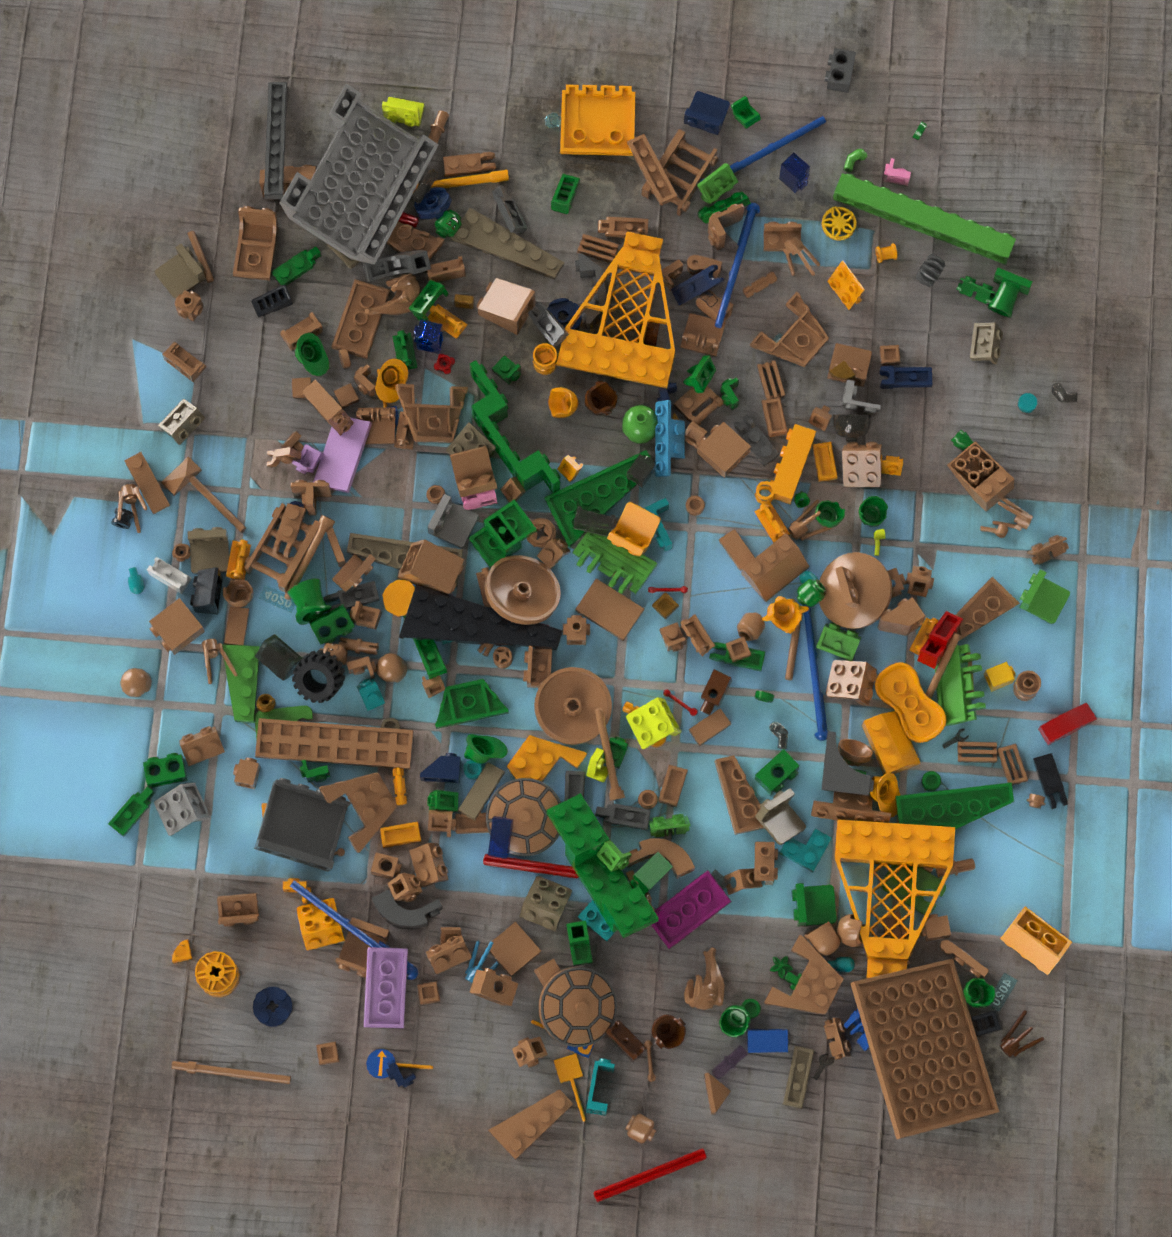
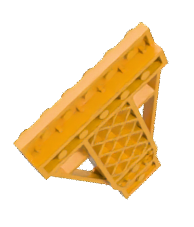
[557,232,675,388]
[835,819,955,979]

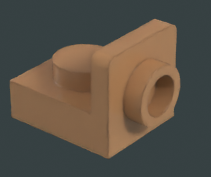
[662,260,683,291]
[659,622,686,652]
[347,656,377,679]

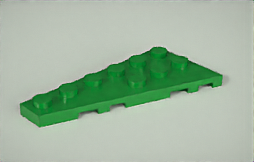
[544,450,655,548]
[895,782,1014,830]

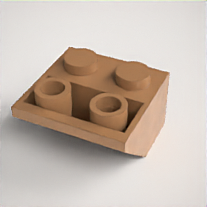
[877,597,925,636]

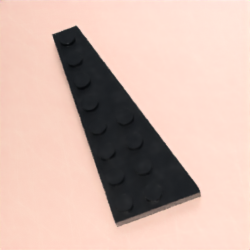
[399,585,563,650]

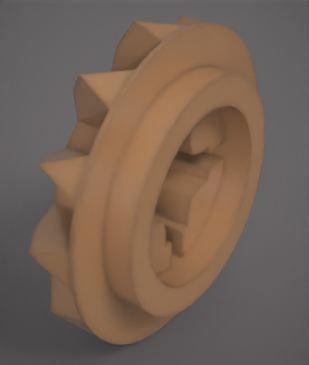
[527,518,556,549]

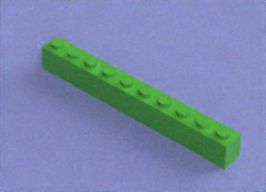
[833,173,1016,265]

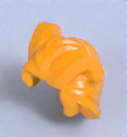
[762,596,809,634]

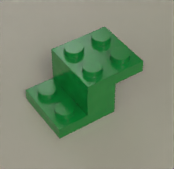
[468,499,537,569]

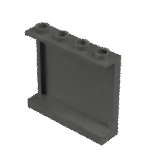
[254,778,351,872]

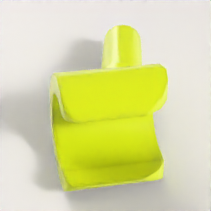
[873,529,886,556]

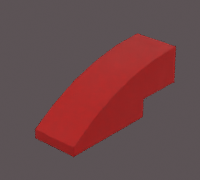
[917,611,963,669]
[1038,703,1097,746]

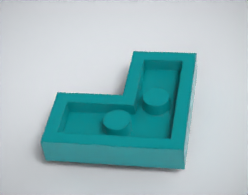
[779,829,832,872]

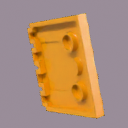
[560,84,635,156]

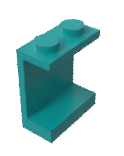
[586,1058,615,1116]

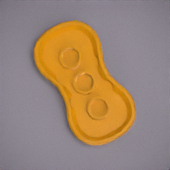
[875,662,946,743]

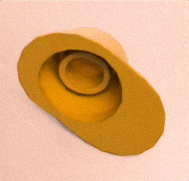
[375,358,408,403]
[870,773,900,818]

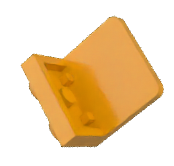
[607,502,661,556]
[297,898,345,951]

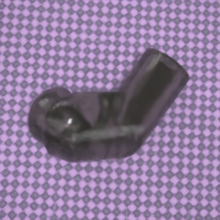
[1052,383,1078,402]
[769,722,788,749]

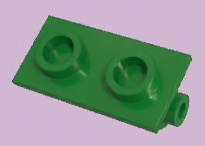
[956,276,996,304]
[392,330,417,370]

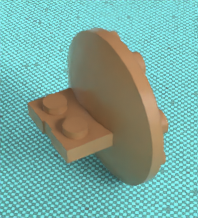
[819,552,892,629]

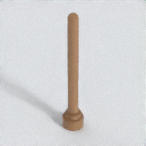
[284,515,335,600]
[595,708,625,801]

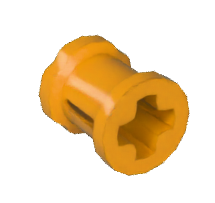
[875,243,898,263]

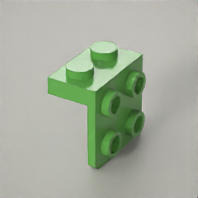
[1020,569,1070,624]

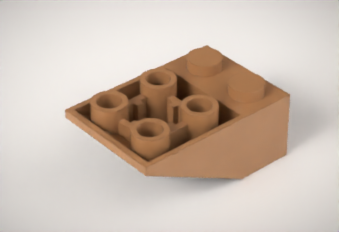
[947,441,1014,512]

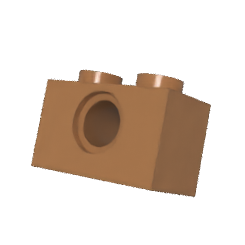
[469,968,518,1006]

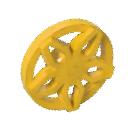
[821,206,856,241]

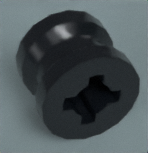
[111,508,134,529]

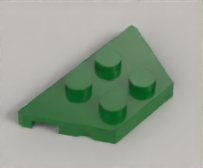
[435,679,509,729]

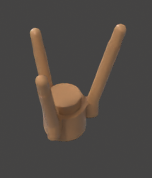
[783,237,820,276]
[117,484,147,533]
[992,497,1033,531]
[788,500,832,541]
[202,639,238,684]

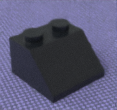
[190,567,223,615]

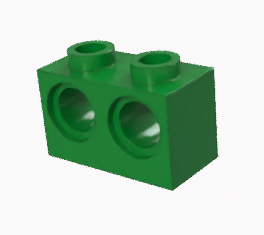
[309,604,355,645]
[143,753,188,788]

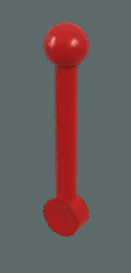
[648,586,688,593]
[663,689,698,716]

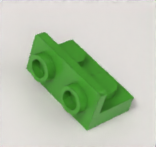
[697,163,738,204]
[816,622,862,661]

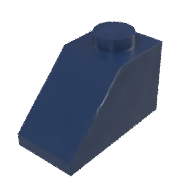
[420,753,461,783]

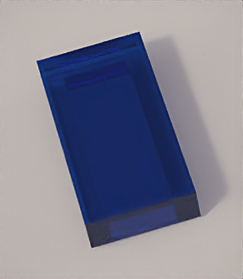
[488,816,513,859]

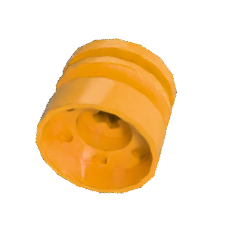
[195,951,240,997]

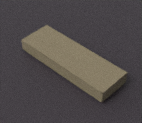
[458,762,505,821]
[782,1046,814,1109]

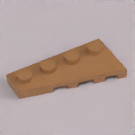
[386,222,445,260]
[714,755,764,835]
[488,1089,573,1160]

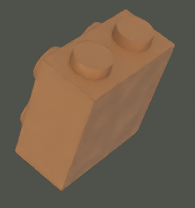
[697,421,751,478]
[149,598,205,655]

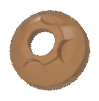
[838,739,873,766]

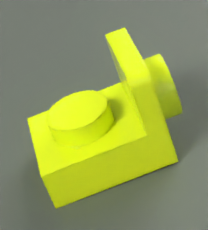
[586,748,608,782]

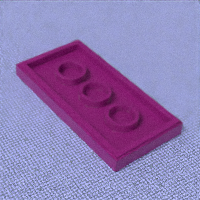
[651,870,732,949]

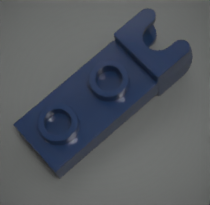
[671,265,725,306]
[879,366,933,389]

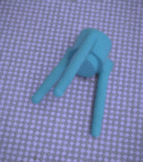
[465,941,499,983]

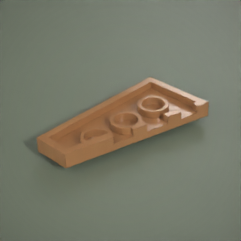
[955,577,1020,641]

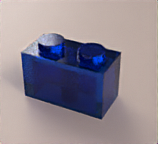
[779,152,810,193]

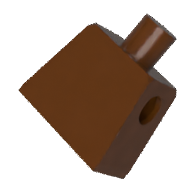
[700,669,732,715]

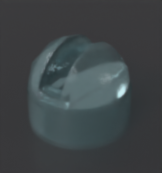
[544,113,561,129]

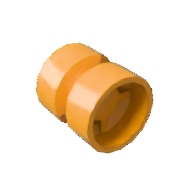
[533,343,557,375]

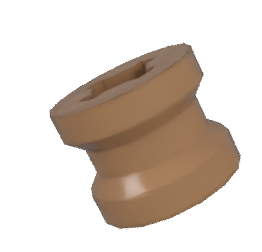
[493,646,512,669]

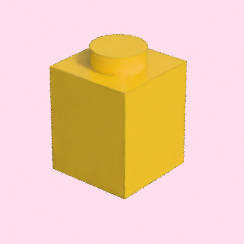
[983,661,1016,692]

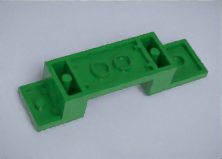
[470,360,561,493]
[547,793,658,938]

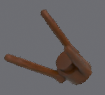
[999,1010,1044,1058]

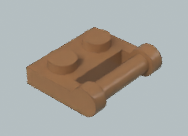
[674,386,724,426]

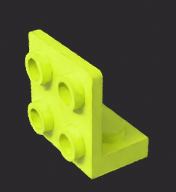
[382,97,425,127]
[626,697,682,749]

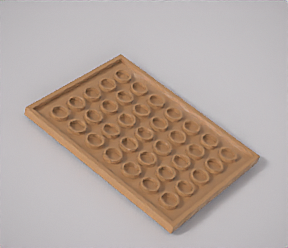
[850,958,999,1139]

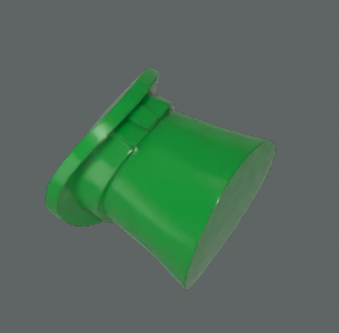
[287,578,332,625]

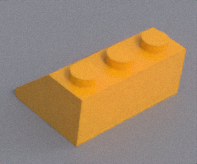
[862,711,921,775]
[1000,906,1072,975]

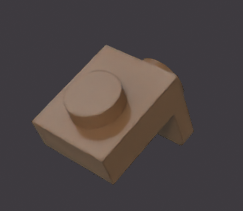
[354,365,376,397]
[537,538,570,569]
[350,601,382,630]
[428,810,456,837]

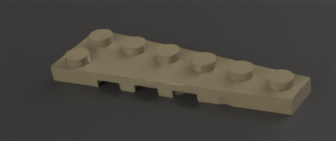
[451,208,564,280]
[347,533,463,587]

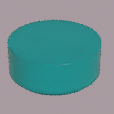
[1018,393,1037,413]
[463,760,483,780]

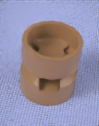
[1013,670,1041,701]

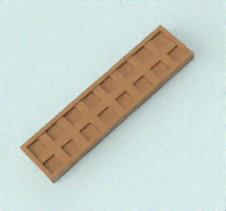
[255,718,414,770]

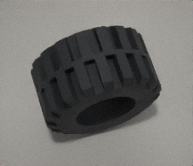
[292,650,345,703]

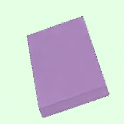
[313,418,372,493]
[364,947,408,1028]

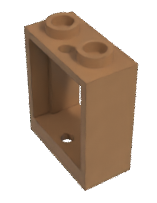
[302,379,354,436]

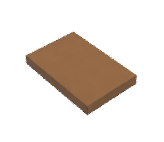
[575,579,644,641]

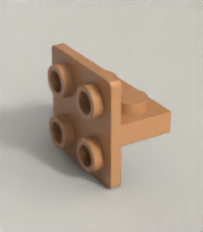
[291,480,332,516]

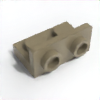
[970,323,1003,364]
[158,399,205,445]

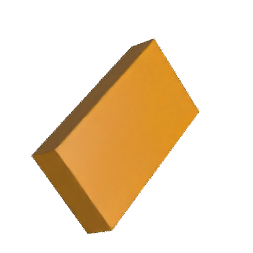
[812,442,838,482]
[380,821,422,848]

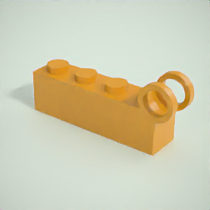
[755,424,816,505]

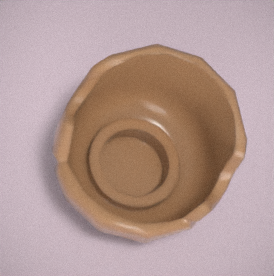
[223,579,254,608]
[376,653,408,683]
[120,668,152,697]

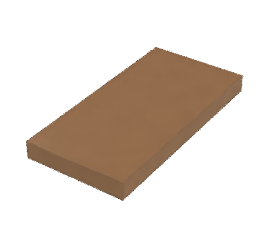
[331,279,390,359]

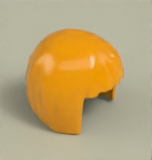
[548,387,579,418]

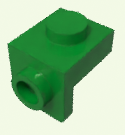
[731,96,761,129]
[720,377,739,410]
[300,760,330,783]

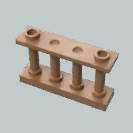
[642,129,718,216]
[244,503,320,593]

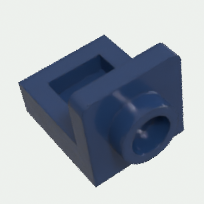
[657,382,677,412]
[386,1060,416,1088]

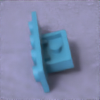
[655,400,685,477]

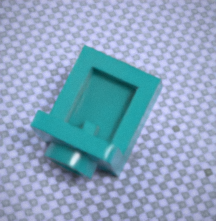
[356,678,385,711]

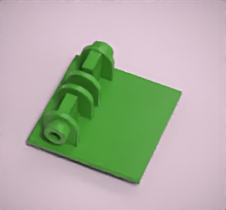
[649,814,691,838]

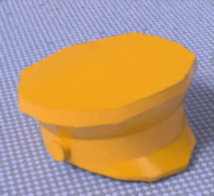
[382,580,415,617]

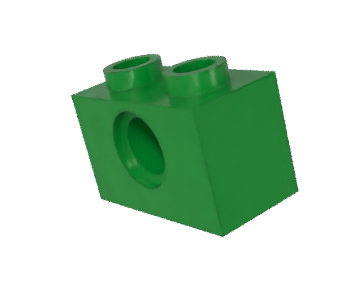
[754,749,800,795]

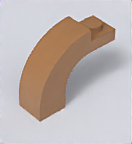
[627,838,695,879]

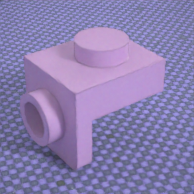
[292,444,324,474]

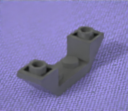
[575,253,606,330]

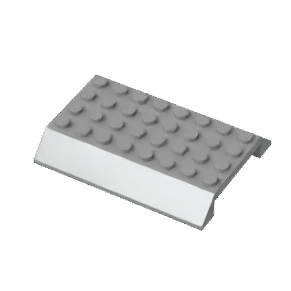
[280,84,438,264]

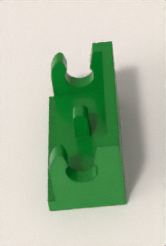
[409,280,449,323]
[630,852,673,895]

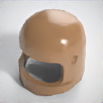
[804,922,840,956]

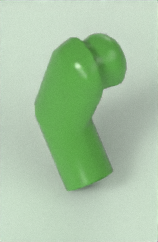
[844,149,867,172]

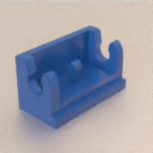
[747,1029,788,1053]

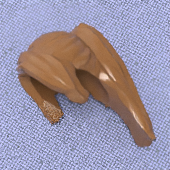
[365,273,420,315]
[684,947,725,1010]

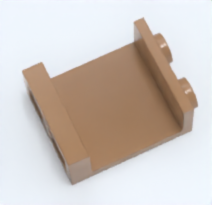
[335,917,390,978]

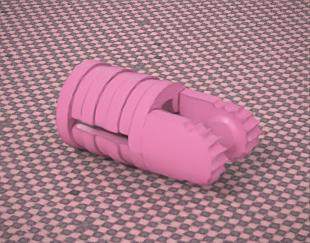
[461,489,498,510]

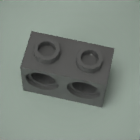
[824,48,856,93]

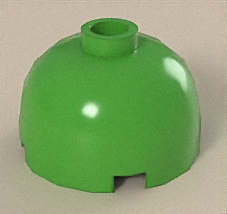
[622,405,658,444]

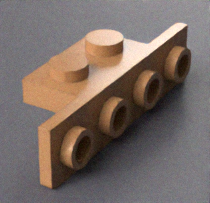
[811,792,891,823]

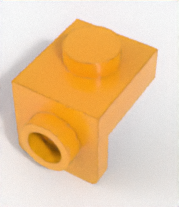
[283,878,311,904]

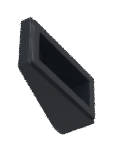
[251,284,293,318]
[971,1010,1003,1037]

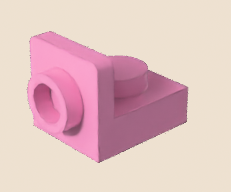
[884,158,911,186]

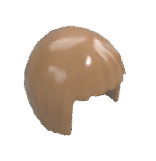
[837,914,866,947]

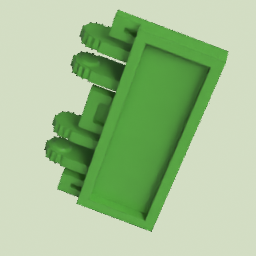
[573,523,657,594]
[935,644,986,727]

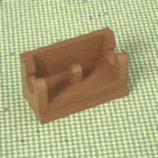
[426,256,466,282]
[280,313,323,351]
[162,342,206,382]

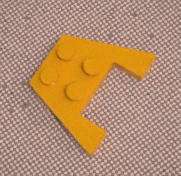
[507,735,587,782]

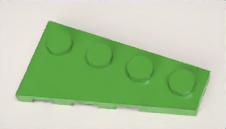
[222,644,260,723]

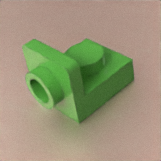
[597,840,632,872]

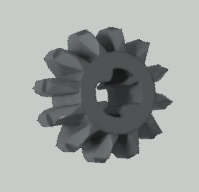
[916,254,945,287]

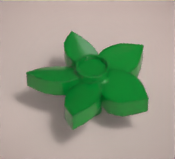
[770,956,793,979]

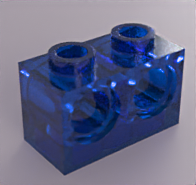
[413,319,444,354]

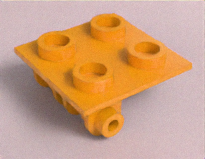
[827,261,865,310]

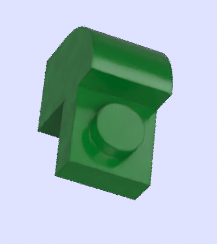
[566,921,593,966]

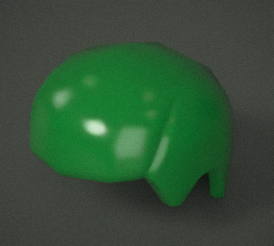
[859,496,888,527]
[815,500,845,528]
[963,978,996,1008]
[719,1005,751,1038]

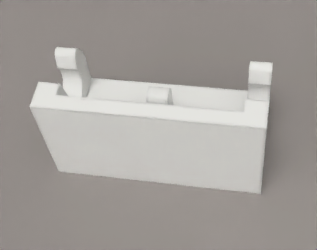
[147,557,192,594]

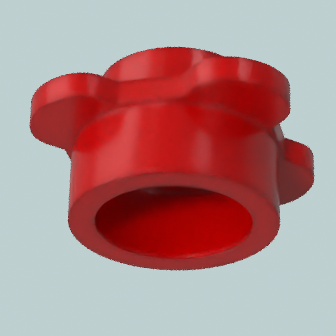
[434,353,455,374]

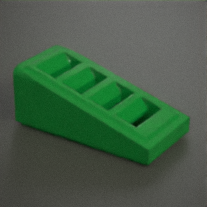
[551,174,580,214]

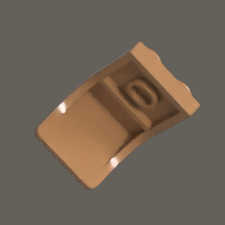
[233,206,279,281]

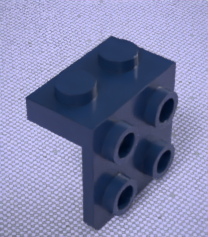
[684,91,730,135]

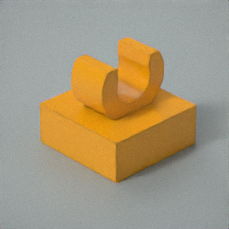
[557,455,583,482]

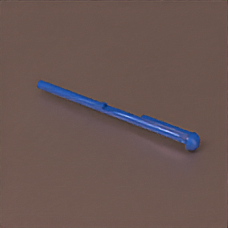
[699,116,826,183]
[715,203,760,328]
[804,604,828,741]
[290,880,418,980]

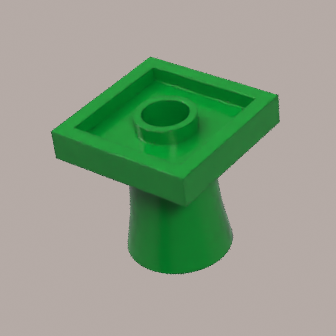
[987,267,1033,318]

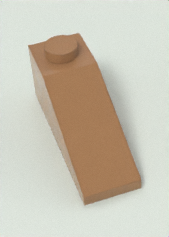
[124,452,170,515]

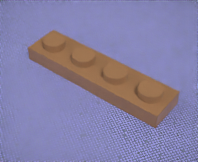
[627,134,677,206]

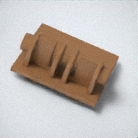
[680,313,726,357]
[356,407,396,444]

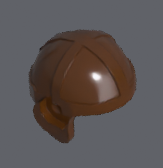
[584,381,618,416]
[651,1014,686,1049]

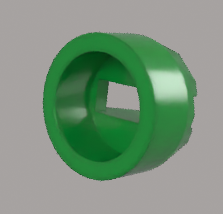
[794,491,810,508]

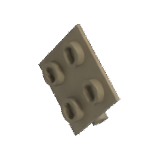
[446,422,496,457]

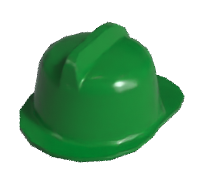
[295,333,329,376]
[464,734,508,764]

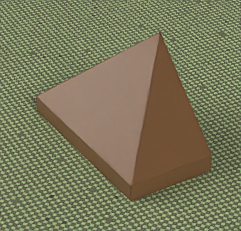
[161,457,202,496]
[704,1073,731,1115]

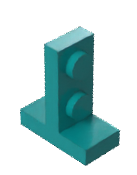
[644,498,673,552]

